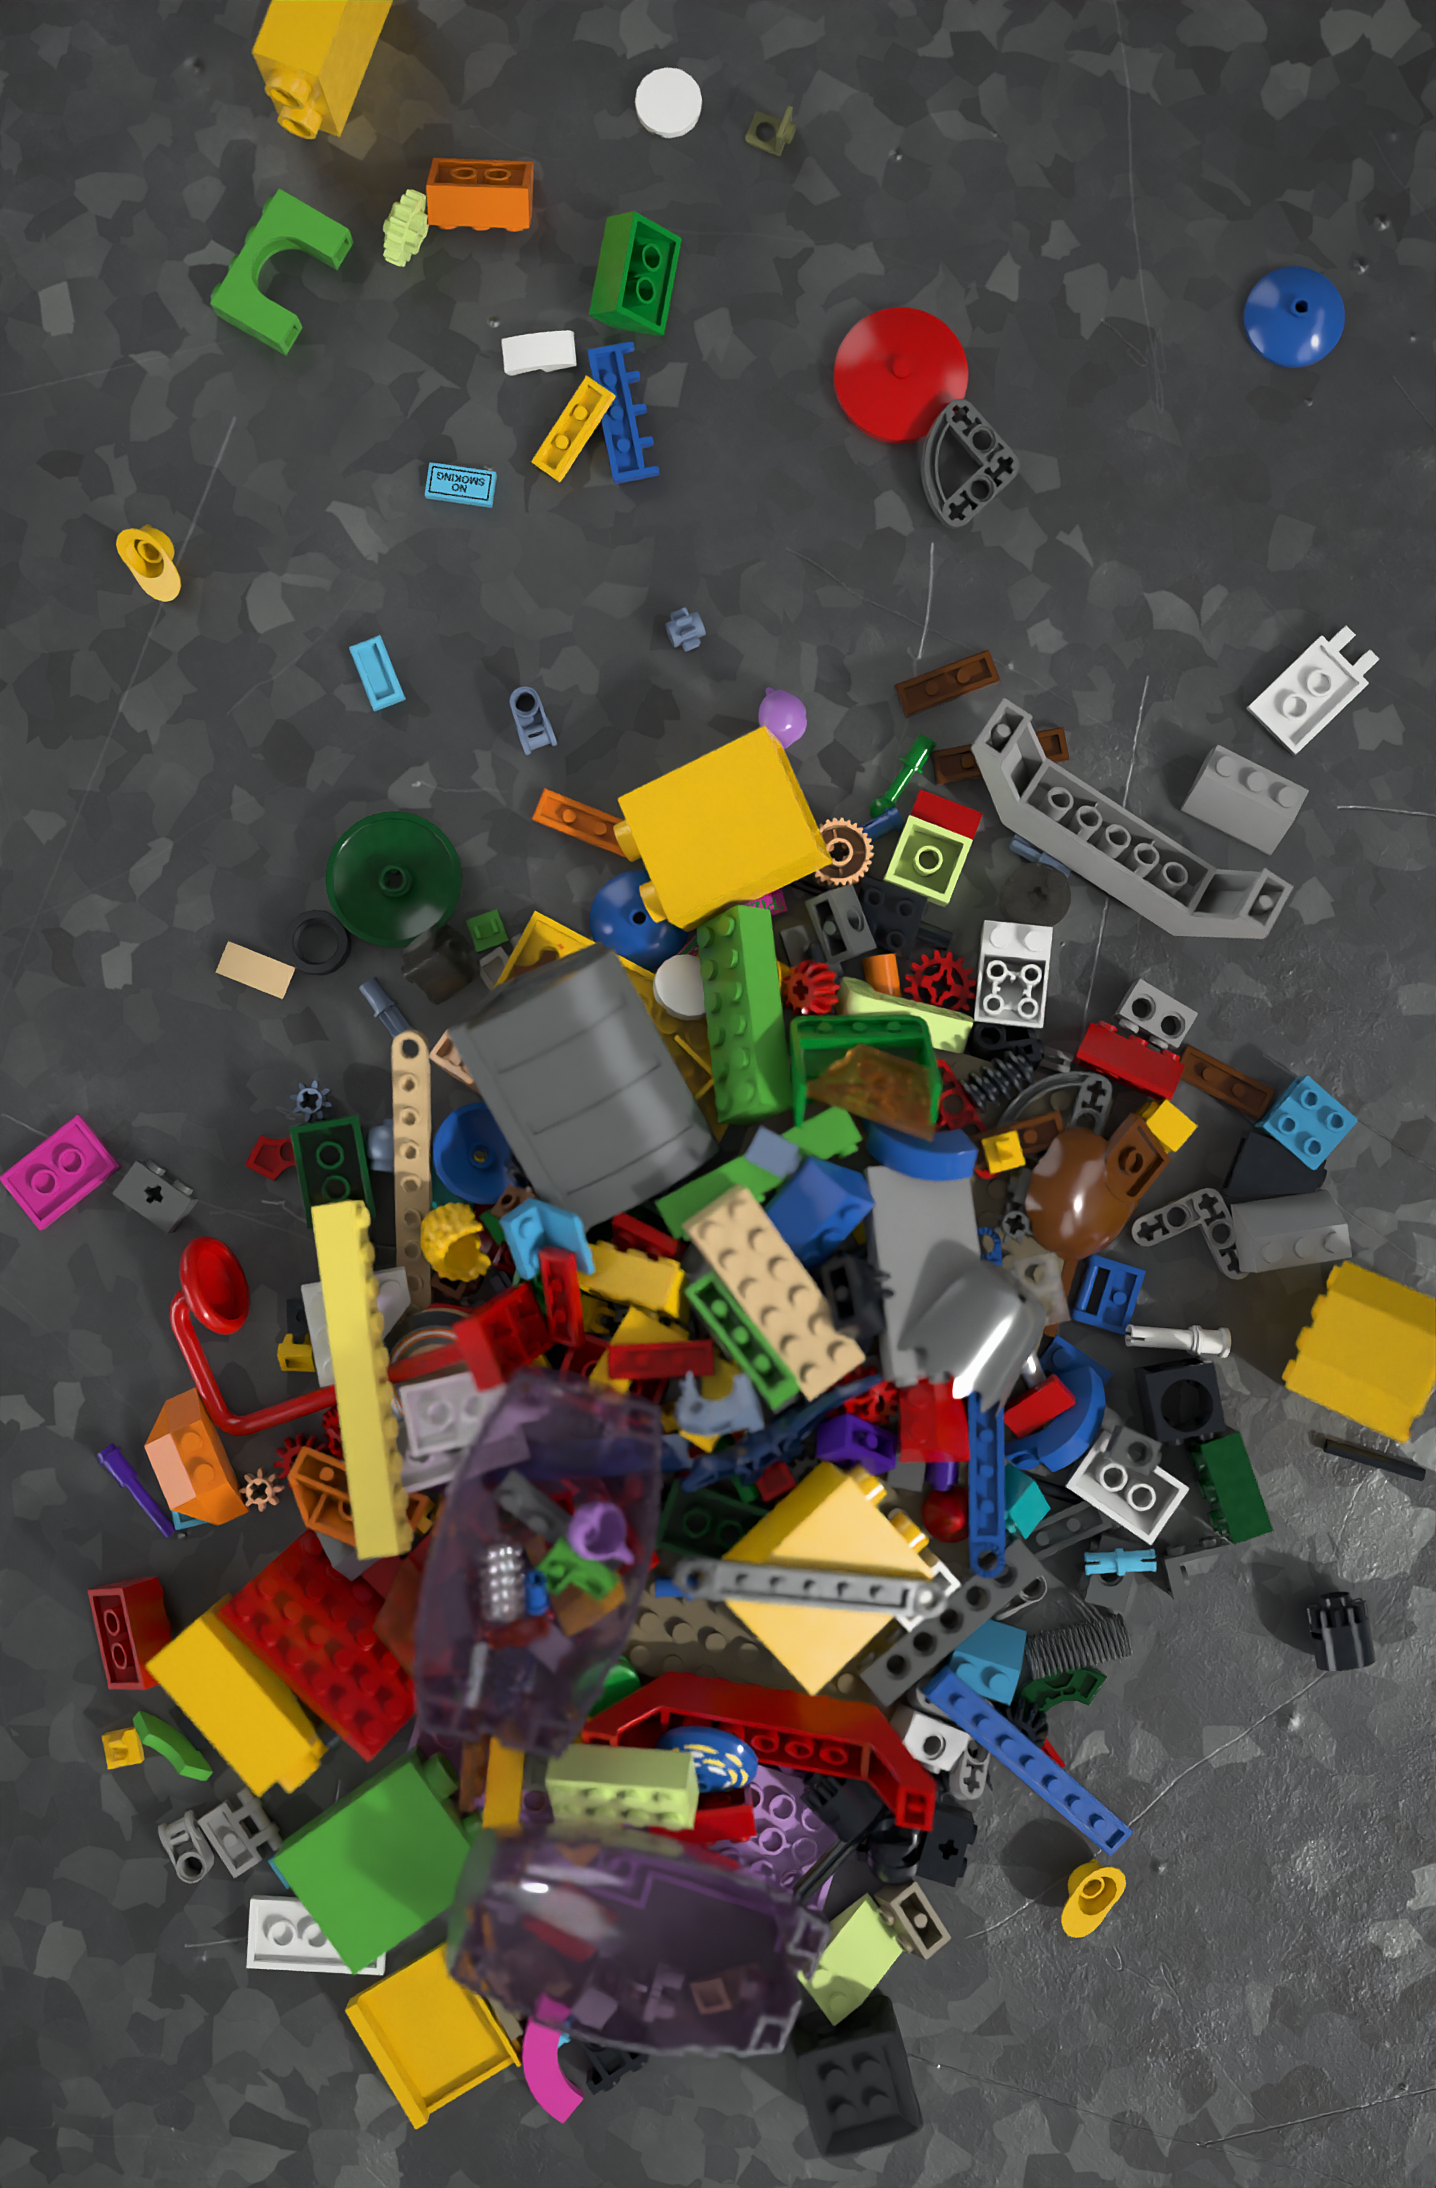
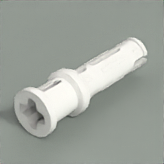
[1125,1325,1231,1358]

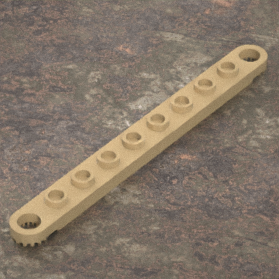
[392,1029,434,1323]

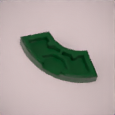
[1013,1664,1107,1712]

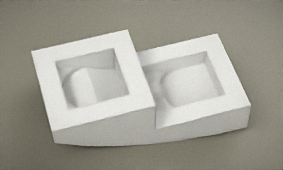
[502,330,577,376]

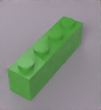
[684,1270,801,1411]

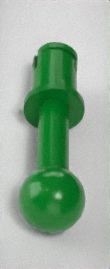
[869,733,937,819]

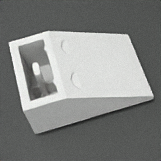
[974,920,1053,1028]

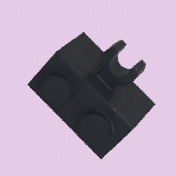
[821,1255,895,1342]

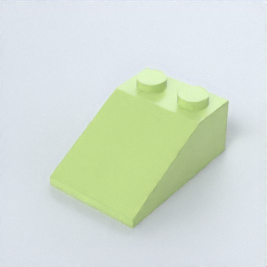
[786,1893,903,2026]

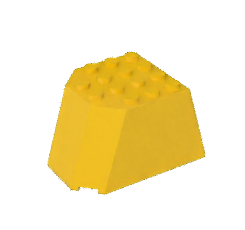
[1282,1260,1436,1444]

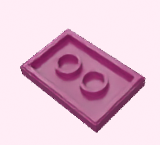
[0,1114,122,1231]

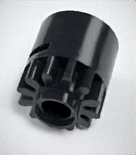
[1306,1592,1376,1671]
[800,1771,884,1843]

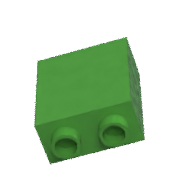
[272,1744,502,1976]

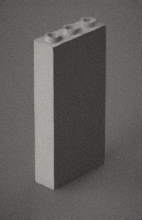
[861,1166,981,1387]

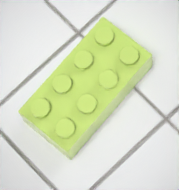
[545,1742,699,1830]

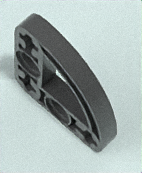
[921,399,1020,529]
[996,1072,1112,1162]

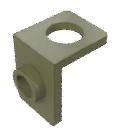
[745,105,796,156]

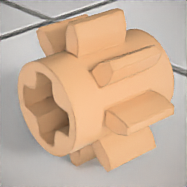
[239,1467,284,1512]

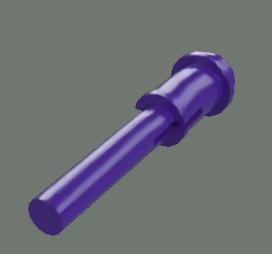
[96,1443,177,1538]

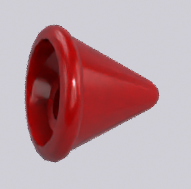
[922,1485,969,1543]

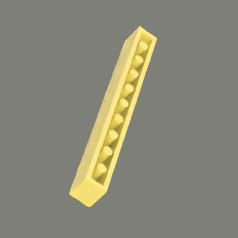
[311,1201,413,1559]

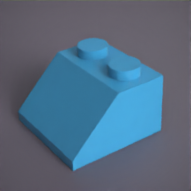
[942,1618,1027,1705]

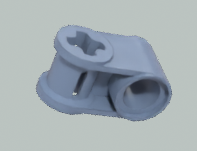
[509,686,558,756]

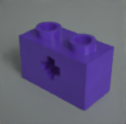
[816,1414,897,1476]

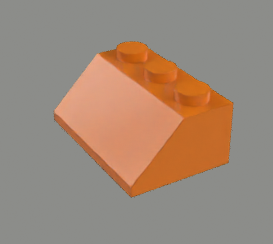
[426,158,534,232]

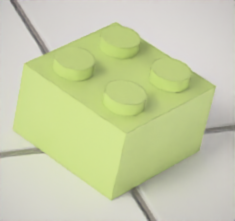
[883,815,973,907]

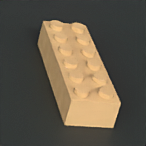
[681,1183,866,1401]

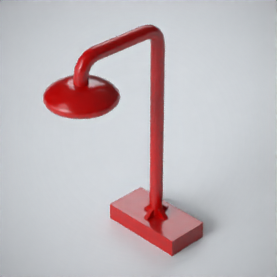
[169,1236,555,1436]

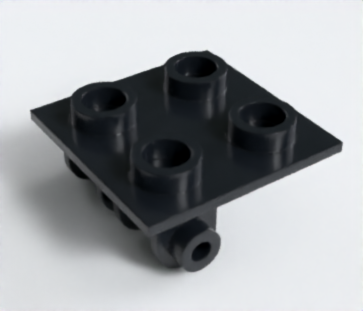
[858,875,929,960]

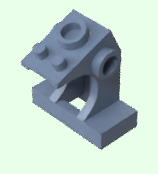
[675,1371,765,1437]

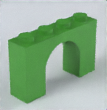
[210,189,354,356]

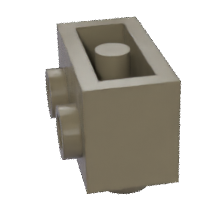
[874,1879,952,1960]

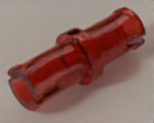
[487,1616,551,1650]

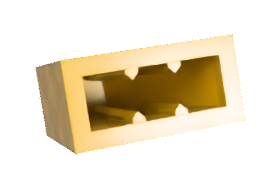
[482,1721,529,1836]

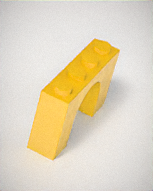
[589,1306,744,1452]

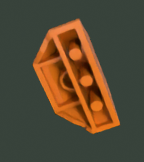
[144,1387,250,1526]
[288,1446,430,1548]

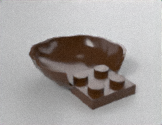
[1025,1113,1171,1262]

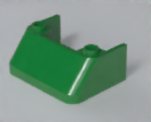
[789,1015,941,1128]

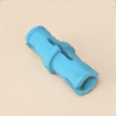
[1084,1548,1156,1576]

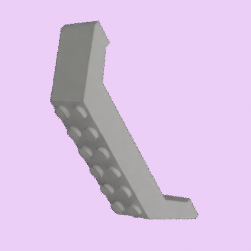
[971,698,1293,939]

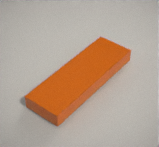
[532,788,626,858]

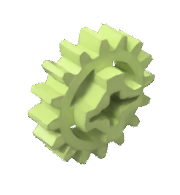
[382,189,429,267]

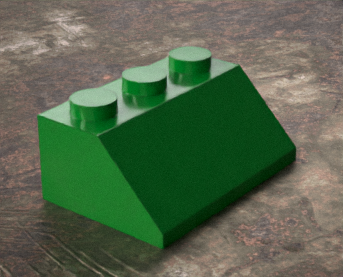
[589,211,682,337]

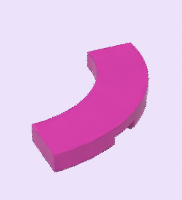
[522,1993,584,2124]

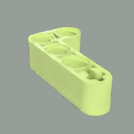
[835,977,974,1053]

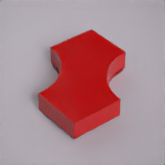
[245,1135,296,1181]

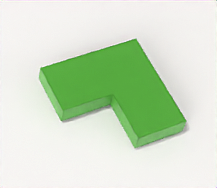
[533,1535,620,1602]

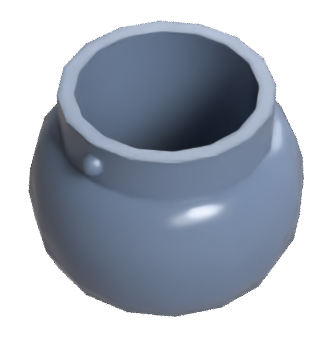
[364,1119,395,1174]

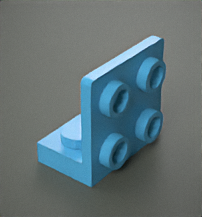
[1254,1075,1358,1170]
[500,1197,595,1280]

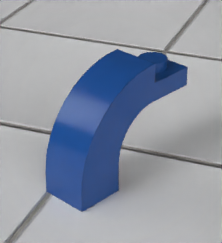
[862,1097,977,1181]
[1004,1365,1105,1472]

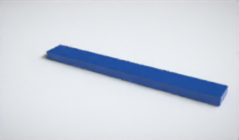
[922,1665,1133,1857]

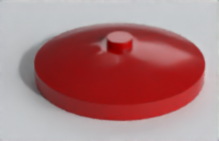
[834,307,968,444]

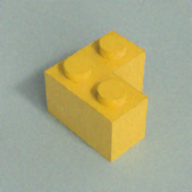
[1135,1099,1198,1154]

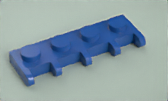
[587,342,660,485]

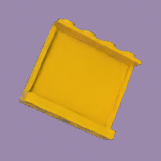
[345,1935,523,2130]

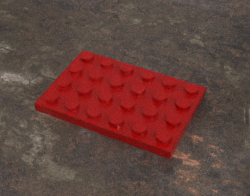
[215,1528,456,1763]

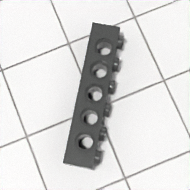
[856,1532,1045,1707]

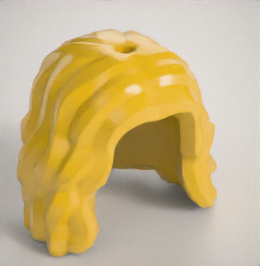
[420,1202,490,1282]

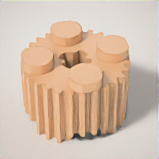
[809,818,873,889]

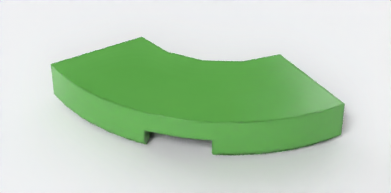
[132,1710,213,1781]

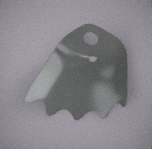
[897,1259,1046,1417]

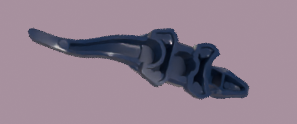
[679,1374,883,1492]

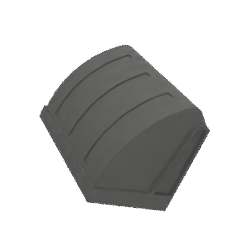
[447,941,721,1234]

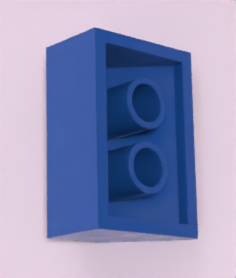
[762,1156,875,1271]

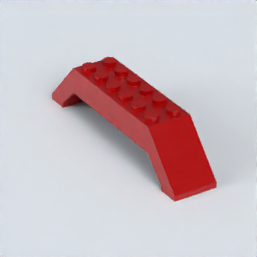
[582,1671,936,1831]

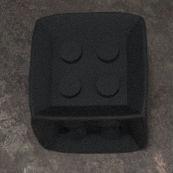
[790,1996,923,2157]

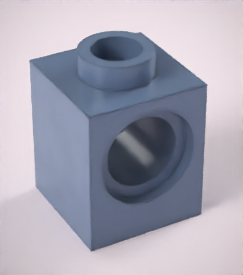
[744,1127,801,1179]

